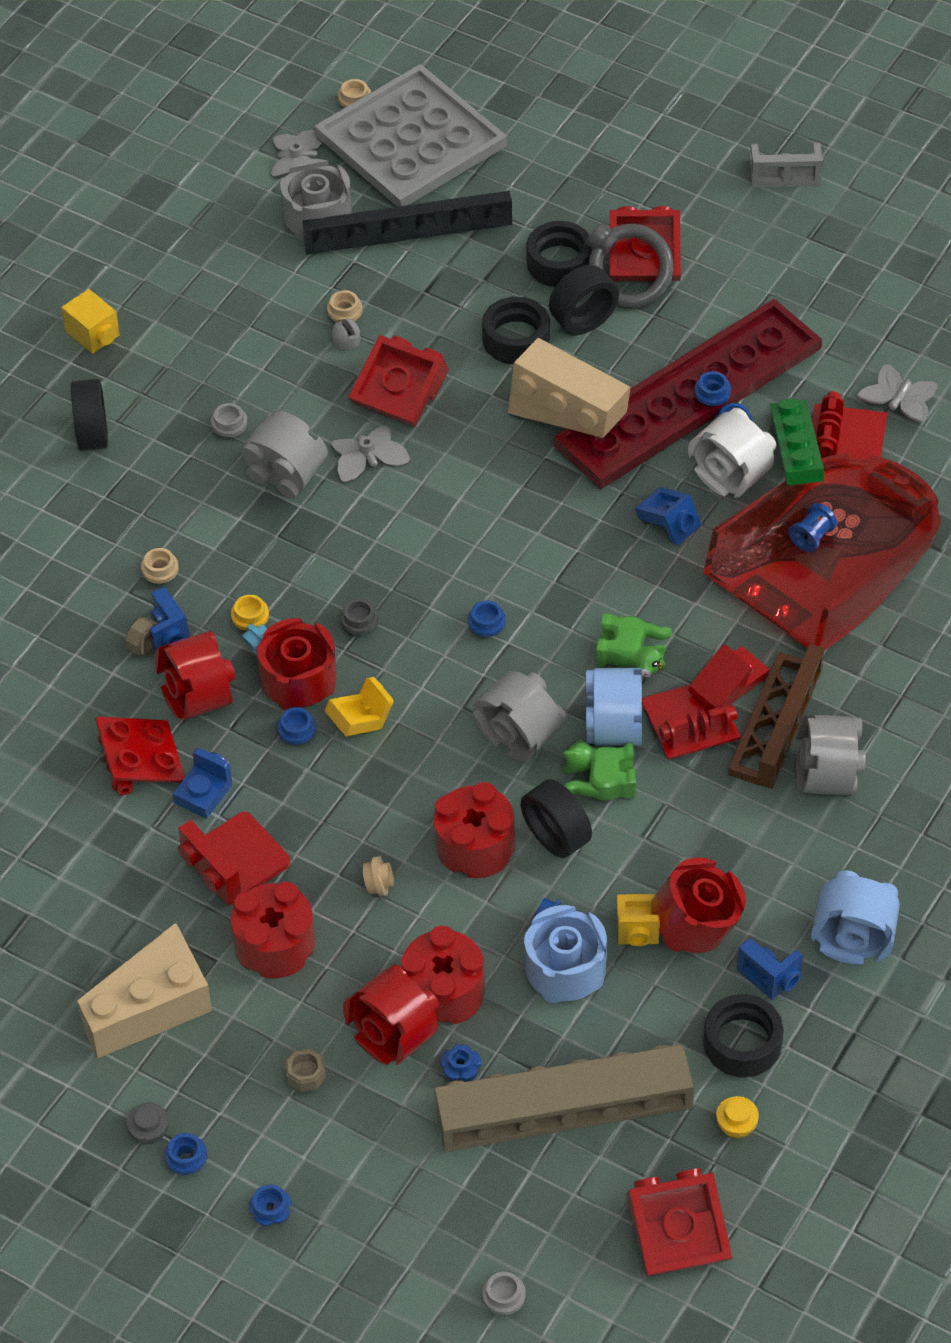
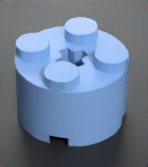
[586,668,642,747]
[811,870,900,964]
[524,905,607,1003]

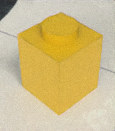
[61,289,120,354]

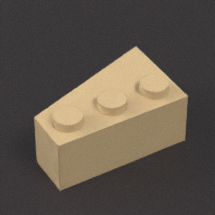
[508,338,631,438]
[77,923,212,1058]

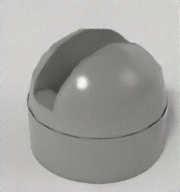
[332,318,361,350]

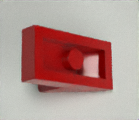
[688,644,770,710]

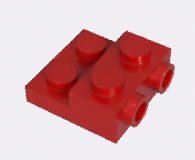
[609,206,681,281]
[348,334,449,427]
[626,1168,733,1277]

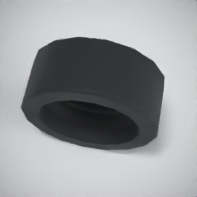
[526,221,592,287]
[548,265,620,334]
[482,296,550,364]
[71,379,108,451]
[520,779,593,858]
[703,994,784,1078]

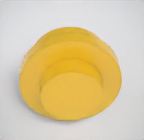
[231,595,269,631]
[716,1096,759,1138]

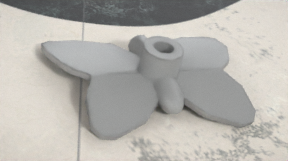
[271,129,323,178]
[857,364,938,422]
[331,426,410,483]

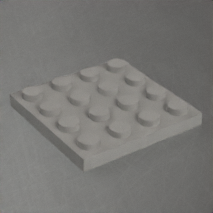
[314,64,507,207]

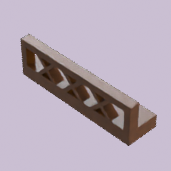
[728,644,824,789]

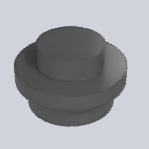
[340,598,379,635]
[126,1103,169,1144]

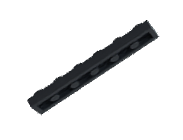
[302,191,512,255]

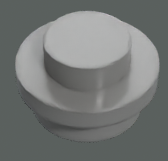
[211,403,248,437]
[482,1272,526,1315]

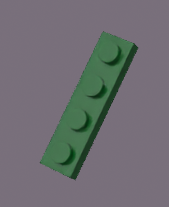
[770,398,825,485]

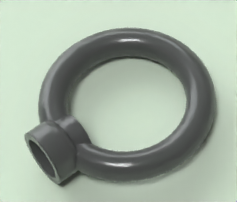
[585,222,674,308]

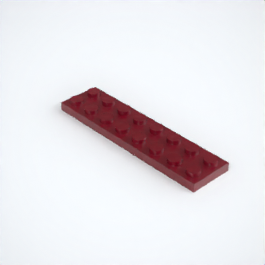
[554,299,822,489]

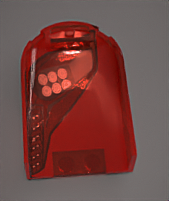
[703,453,941,651]

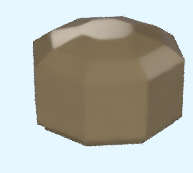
[125,617,159,656]
[285,1048,326,1092]

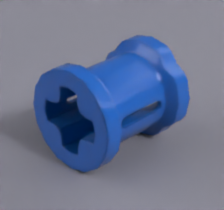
[789,503,838,552]

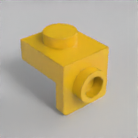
[324,677,394,736]
[617,894,660,946]

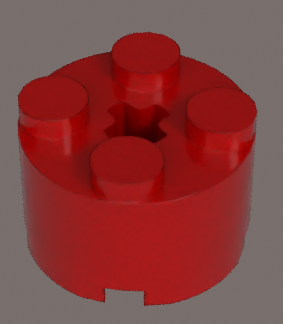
[257,618,337,711]
[154,631,235,720]
[434,782,516,878]
[651,857,746,953]
[231,882,315,979]
[401,925,485,1025]
[343,964,439,1065]

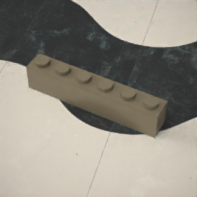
[435,1044,694,1152]

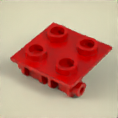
[812,391,887,468]
[642,684,741,760]
[95,717,185,796]

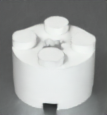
[688,408,777,498]

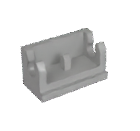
[750,142,823,187]

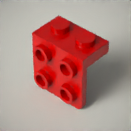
[178,812,291,907]

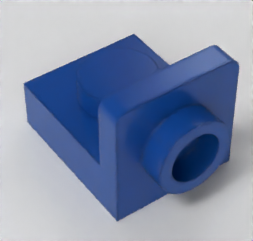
[635,487,701,545]
[149,586,190,652]
[173,748,232,819]
[736,938,803,1000]

